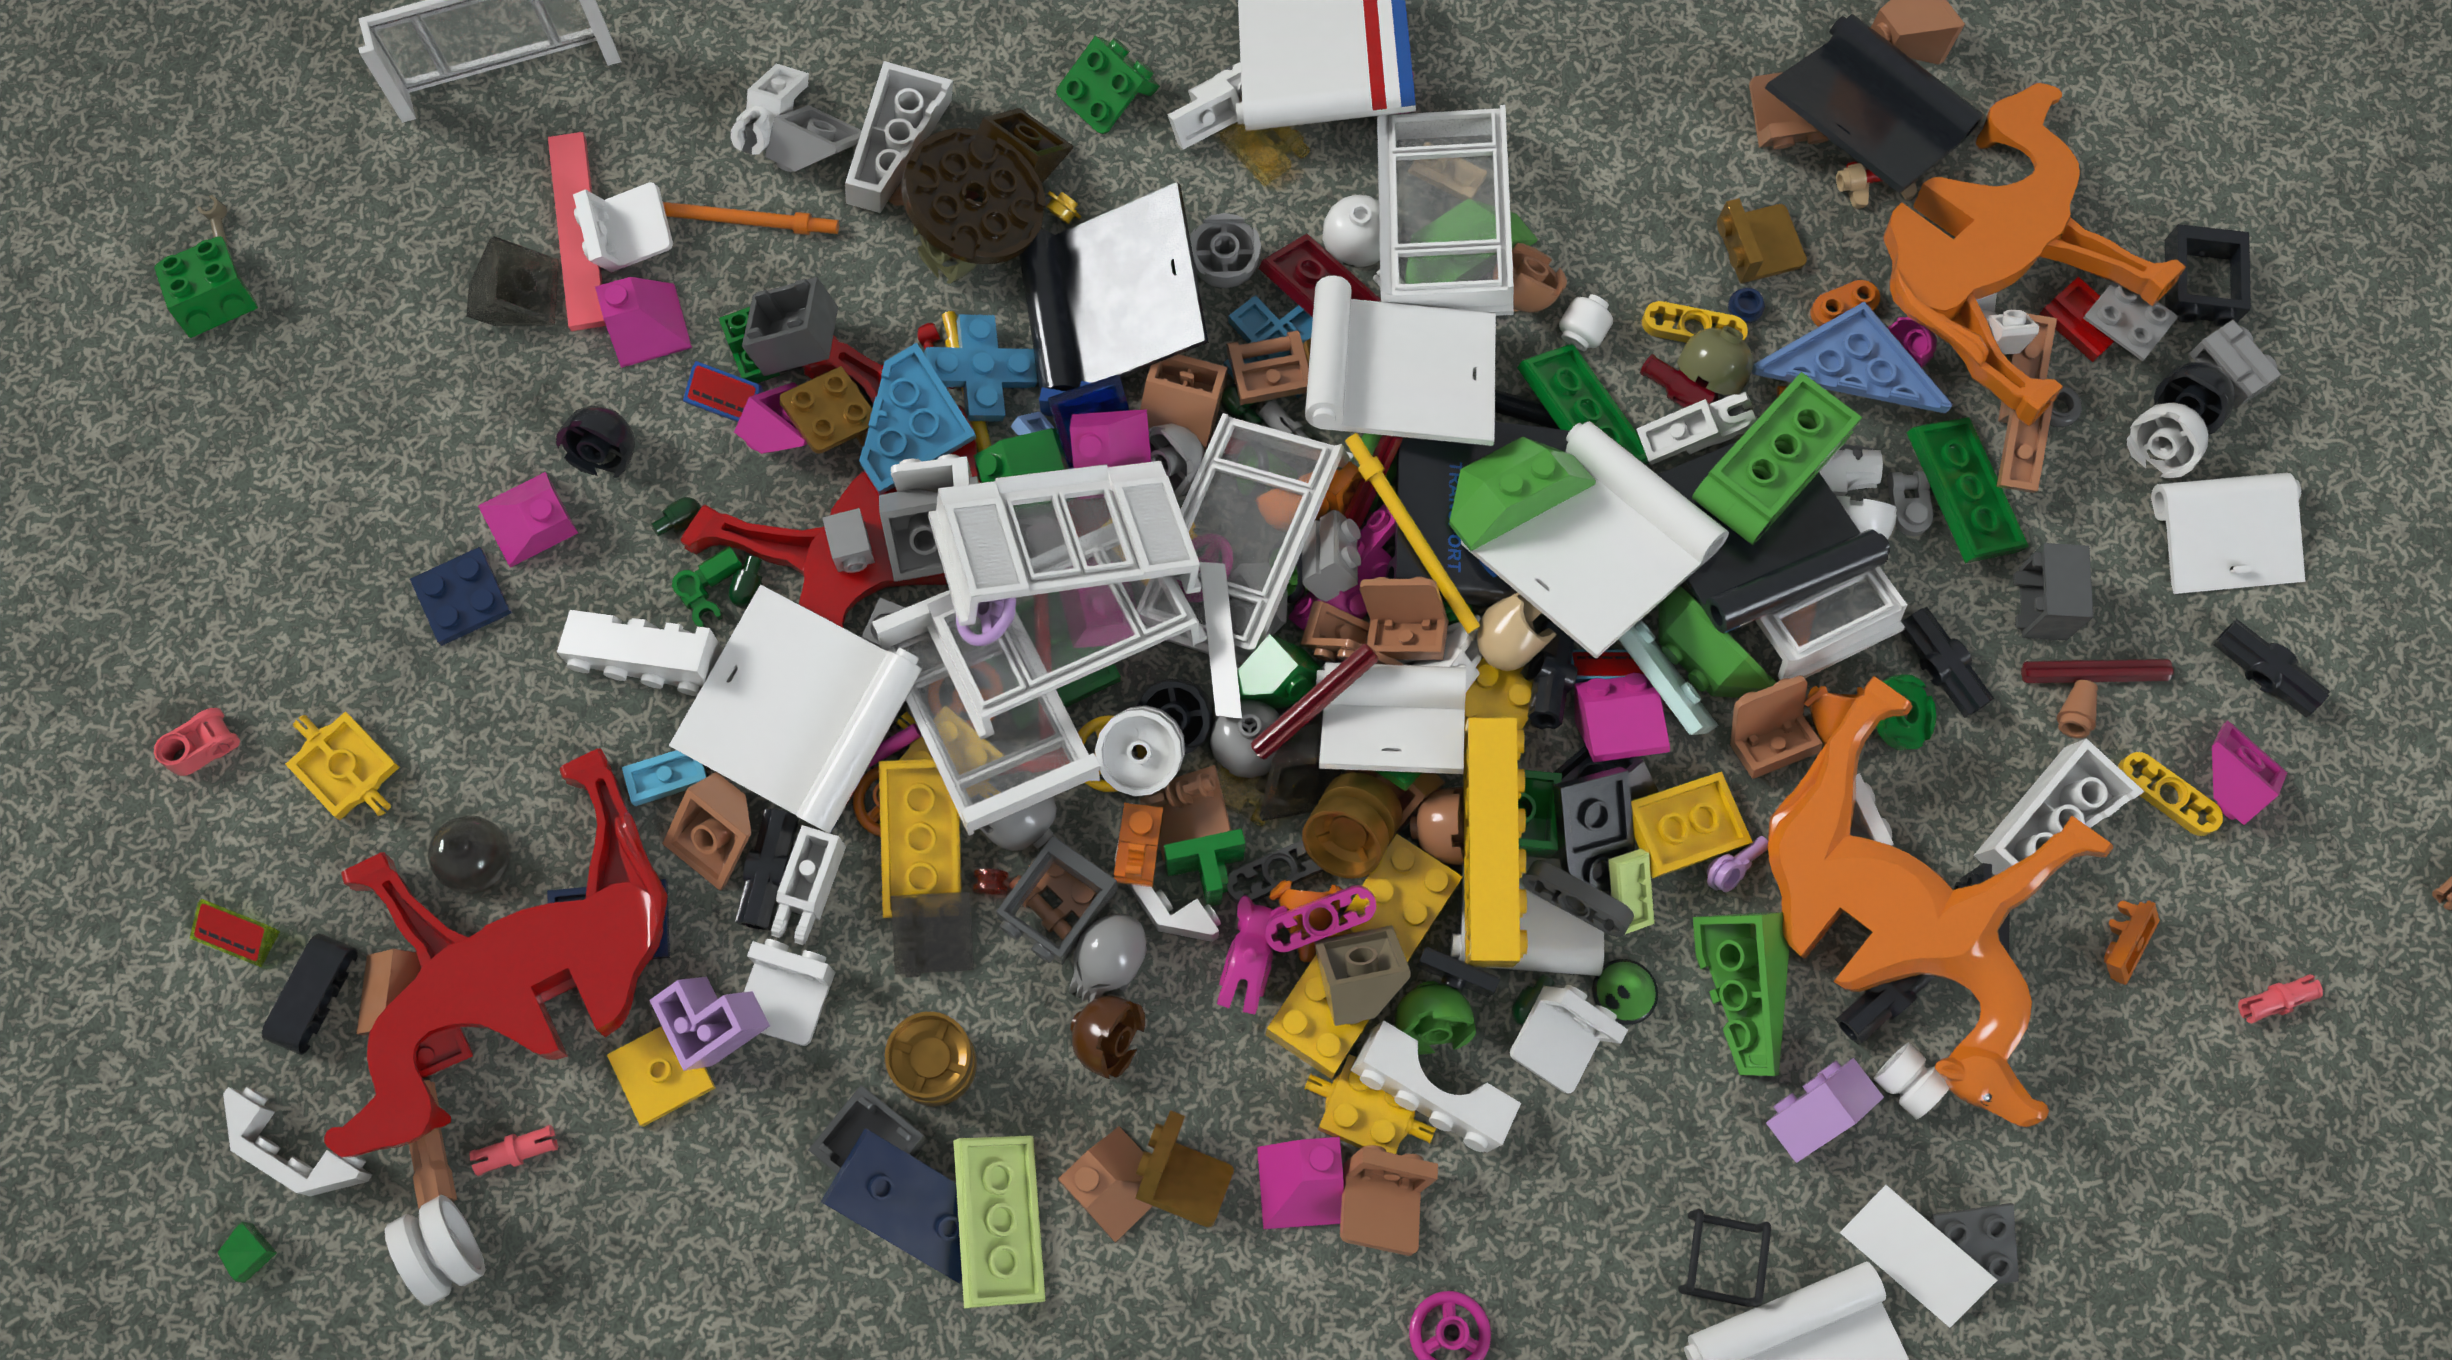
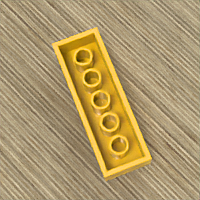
[1463,718,1528,967]
[1265,834,1463,1080]

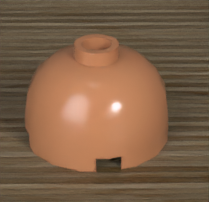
[1493,243,1567,313]
[1410,787,1464,865]

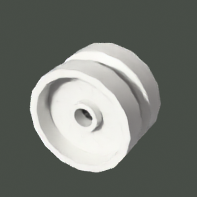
[1095,705,1185,796]
[385,1195,485,1306]

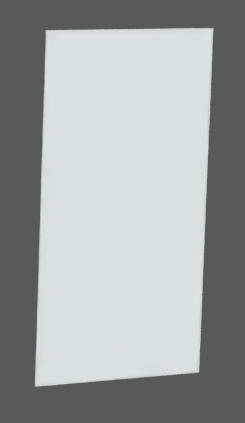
[1840,1185,1997,1328]

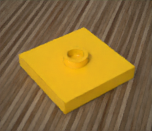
[607,1026,716,1127]

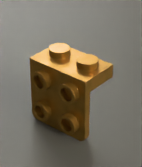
[1717,198,1807,284]
[780,366,873,454]
[1135,1110,1234,1227]

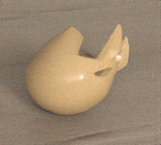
[1477,592,1557,671]

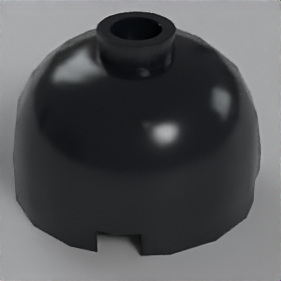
[2154,362,2235,435]
[556,405,635,478]
[1137,678,1213,754]

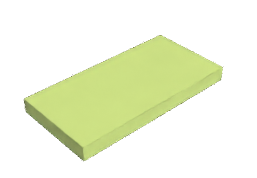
[953,1136,1045,1308]

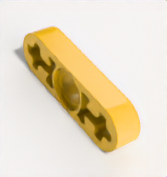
[1642,301,1748,343]
[2118,752,2223,836]

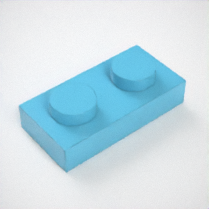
[622,750,708,806]

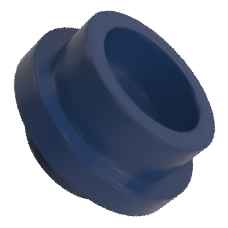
[1728,288,1765,323]

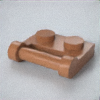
[1226,330,1309,405]

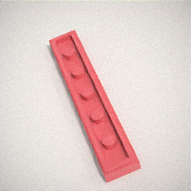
[548,132,606,331]

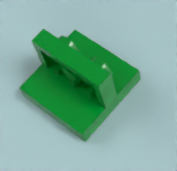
[1164,829,1245,906]

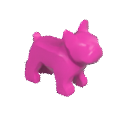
[1217,895,1288,1015]

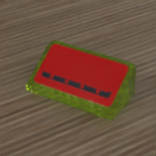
[190,899,280,967]

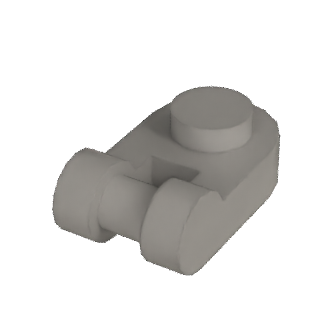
[1887,471,1933,537]

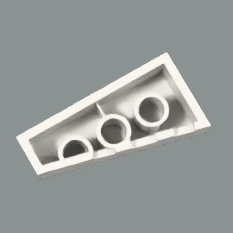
[845,61,953,213]
[557,610,723,696]
[1973,738,2145,875]

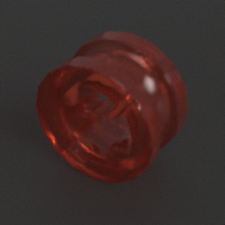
[972,868,1009,895]

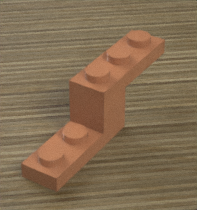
[1997,313,2057,493]

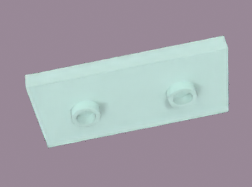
[1619,621,1718,735]

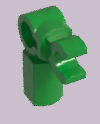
[672,546,744,627]

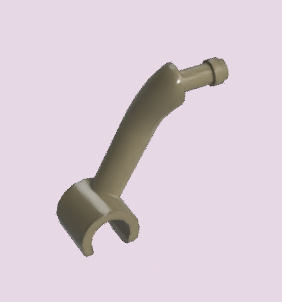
[197,195,228,246]

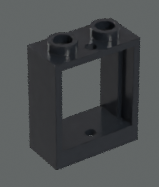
[2165,224,2251,327]

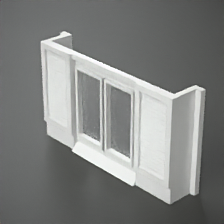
[928,461,1201,626]

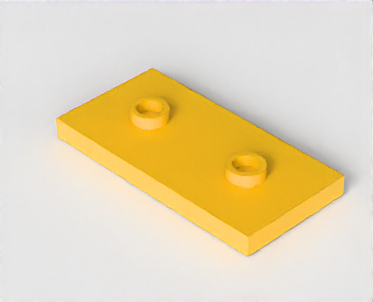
[879,759,962,918]

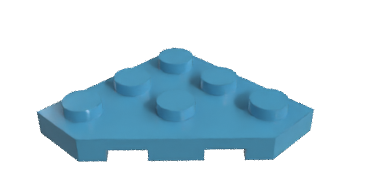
[859,343,976,495]

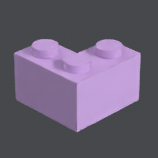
[649,977,770,1071]
[1766,1058,1884,1163]

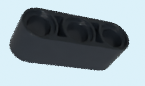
[262,933,358,1055]

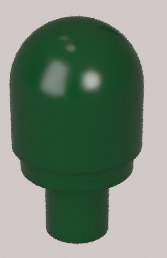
[1221,384,1263,425]
[651,497,701,537]
[729,556,763,608]
[1512,974,1555,1026]

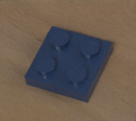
[410,547,512,646]

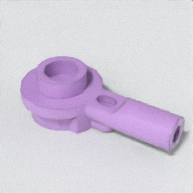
[1707,836,1768,892]

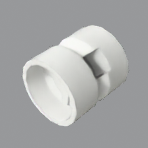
[1873,1042,1949,1120]

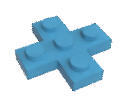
[1224,295,1313,398]
[924,314,1037,421]

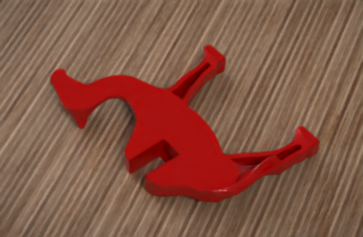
[681,335,980,628]
[324,748,668,1158]

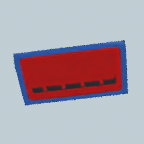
[683,361,764,422]

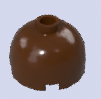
[1070,996,1145,1079]

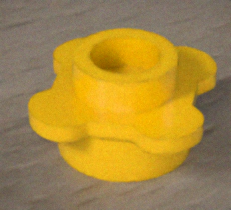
[1046,191,1082,224]

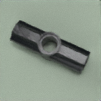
[1902,607,1995,718]
[1527,619,1577,730]
[2213,619,2330,717]
[735,808,799,931]
[1835,974,1936,1045]

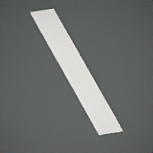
[1199,562,1242,718]

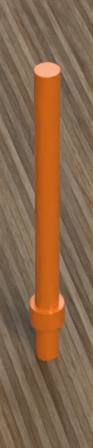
[663,202,839,235]

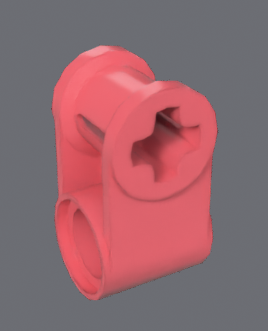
[154,708,240,776]

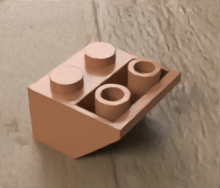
[1140,354,1227,450]

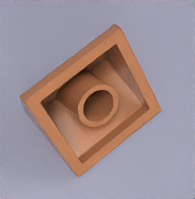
[356,949,421,1035]

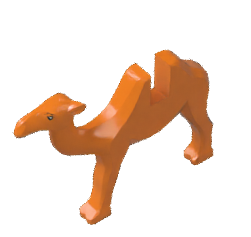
[1883,83,2186,427]
[1768,676,2113,1127]

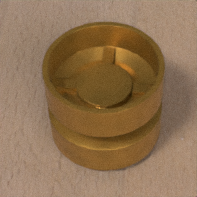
[1302,772,1402,879]
[885,1012,977,1106]

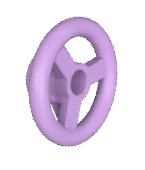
[956,597,1016,646]

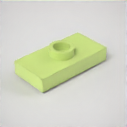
[1608,849,1654,934]

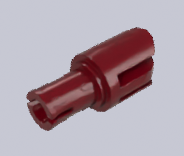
[1640,354,1718,408]

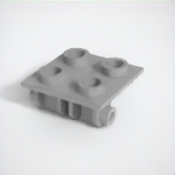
[2083,282,2179,361]

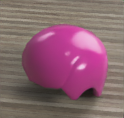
[1887,316,1937,368]

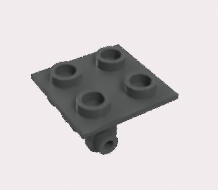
[1927,1203,2019,1285]

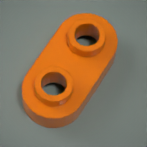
[1810,280,1880,327]

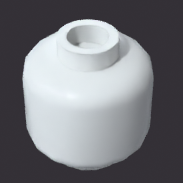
[1559,294,1613,351]

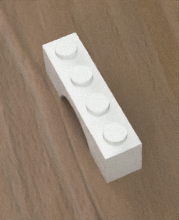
[1350,1020,1521,1153]

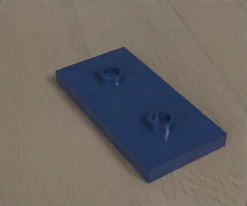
[821,1128,962,1284]

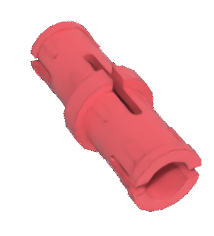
[2238,974,2323,1024]
[469,1125,558,1176]

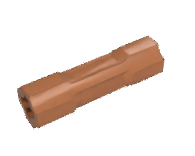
[409,1080,457,1208]

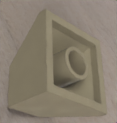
[1314,925,1411,1026]

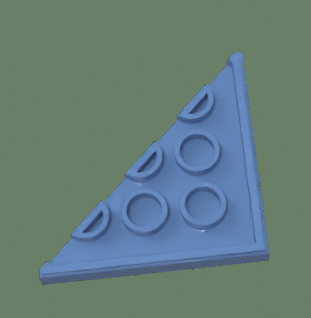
[1752,301,1953,413]

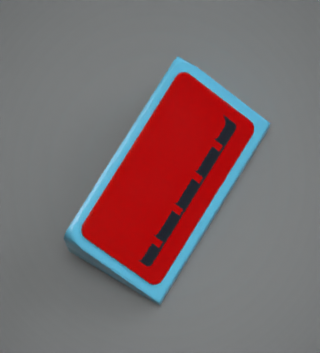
[1571,650,1644,687]

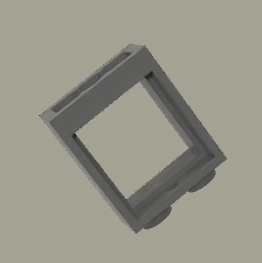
[996,836,1118,965]

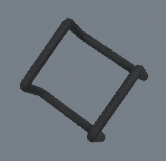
[1678,1208,1771,1307]

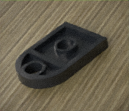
[1553,767,1635,891]

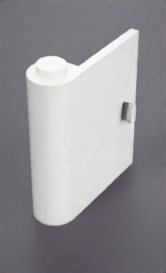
[2151,473,2305,594]
[1316,662,1466,774]
[1450,857,1604,976]

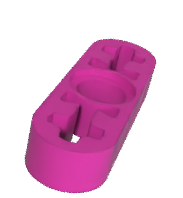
[1265,885,1376,952]

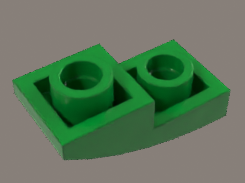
[718,307,780,384]

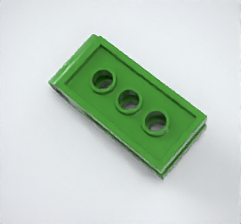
[1692,372,1862,545]

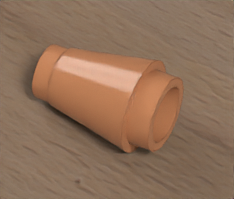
[2056,680,2098,738]

